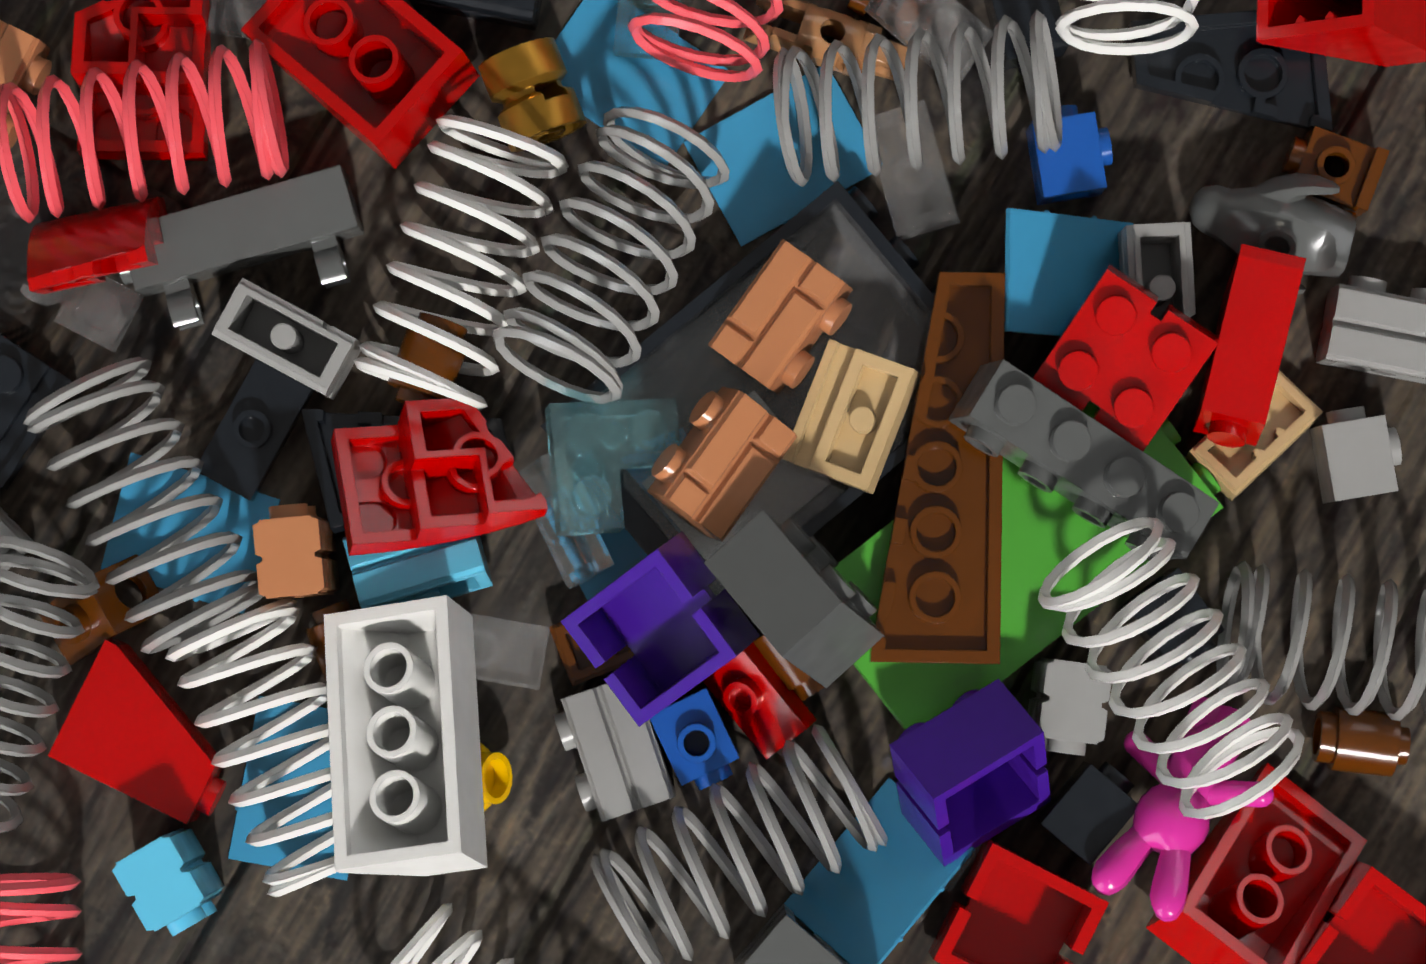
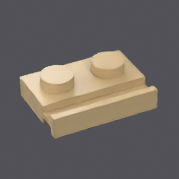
[782,339,920,494]

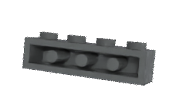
[948,359,1219,561]

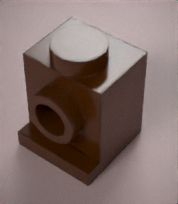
[1281,126,1390,217]

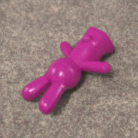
[1091,697,1274,922]

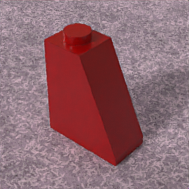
[1256,0,1426,67]
[1193,244,1306,448]
[48,639,227,824]

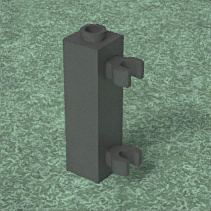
[119,165,365,331]

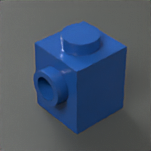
[1026,105,1113,205]
[650,687,740,790]

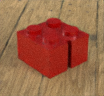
[1033,264,1218,452]
[928,839,1109,964]
[1297,860,1426,964]

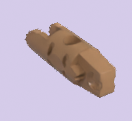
[743,0,907,81]

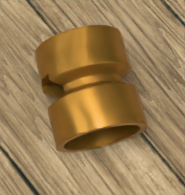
[478,37,587,152]

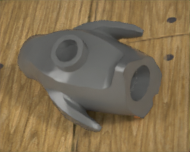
[1189,173,1357,294]

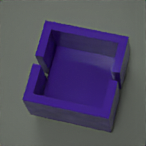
[561,531,760,727]
[889,678,1051,867]

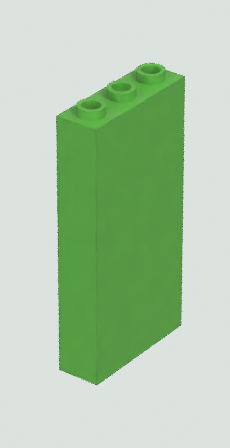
[835,401,1224,730]

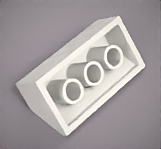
[324,595,488,876]

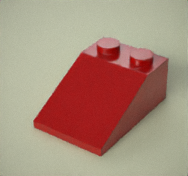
[241,0,480,169]
[1146,762,1367,964]

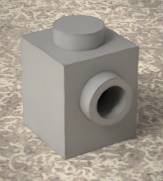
[1310,406,1402,504]

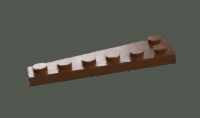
[869,272,1005,664]

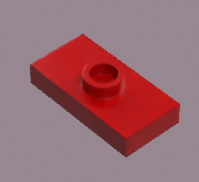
[702,642,817,760]

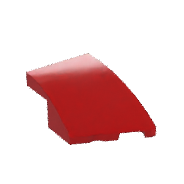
[70,0,211,161]
[27,197,167,294]
[331,398,548,556]

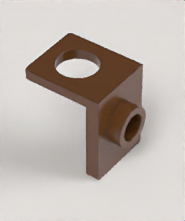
[39,554,166,666]

